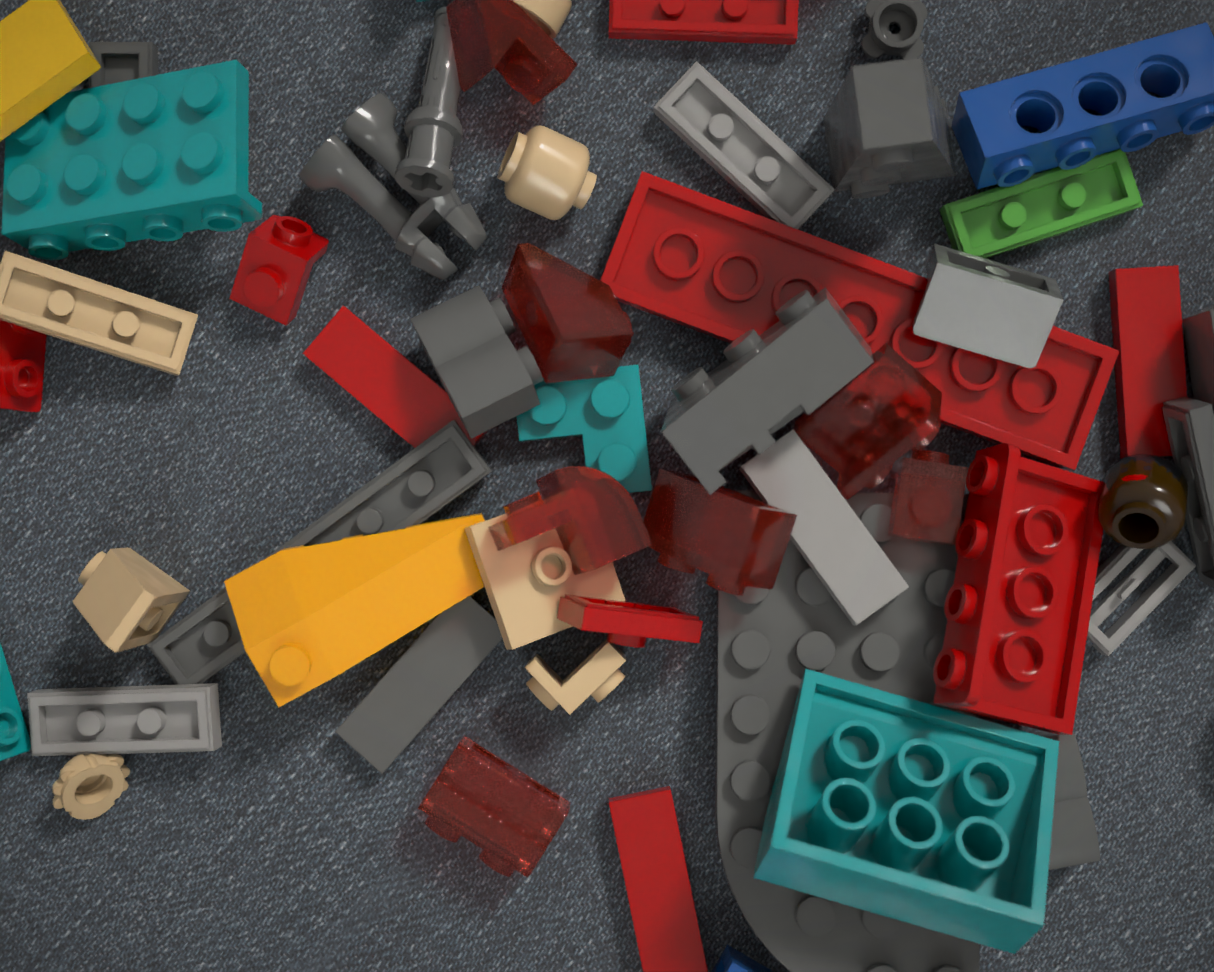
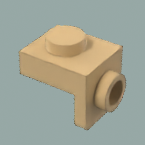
[525,638,626,715]

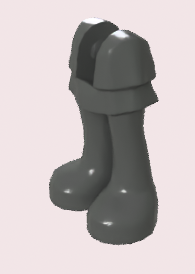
[299,92,487,280]

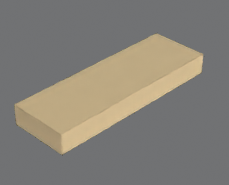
[0,251,198,376]

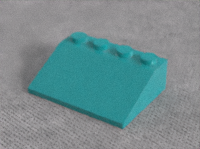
[753,669,1059,954]

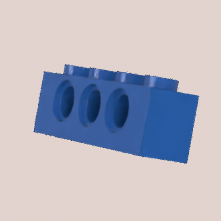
[952,22,1214,190]

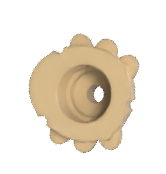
[52,753,130,820]

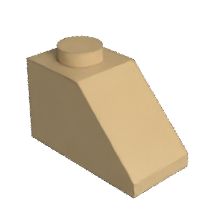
[73,547,190,653]

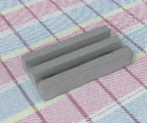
[1087,541,1196,656]

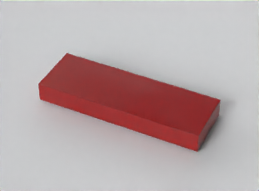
[608,0,799,45]
[1108,265,1187,459]
[303,305,487,448]
[608,786,708,972]

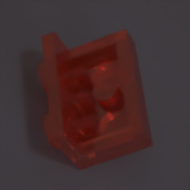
[794,343,942,500]

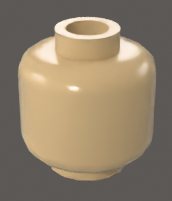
[497,125,597,220]

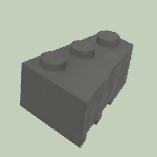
[823,57,956,199]
[661,287,874,495]

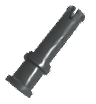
[395,6,475,198]

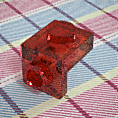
[888,450,968,546]

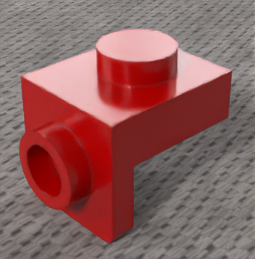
[229,215,329,326]

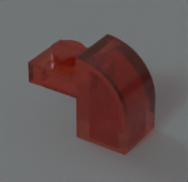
[488,466,653,575]

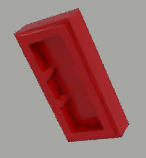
[557,594,703,648]

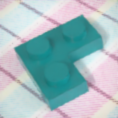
[517,365,652,497]

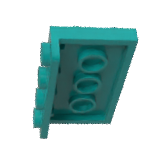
[1,60,262,260]

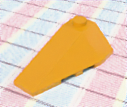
[224,513,485,707]

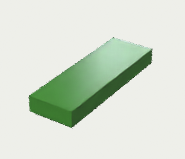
[939,149,1143,259]

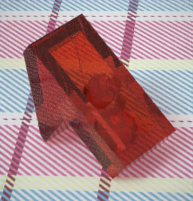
[446,0,578,105]

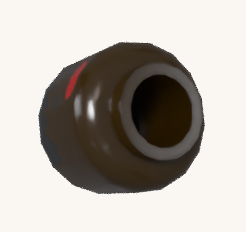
[1098,454,1189,549]

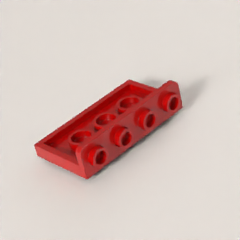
[933,443,1104,735]

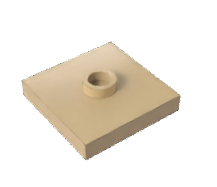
[464,486,626,650]

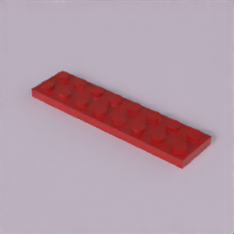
[597,171,1119,471]

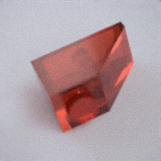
[501,243,634,383]

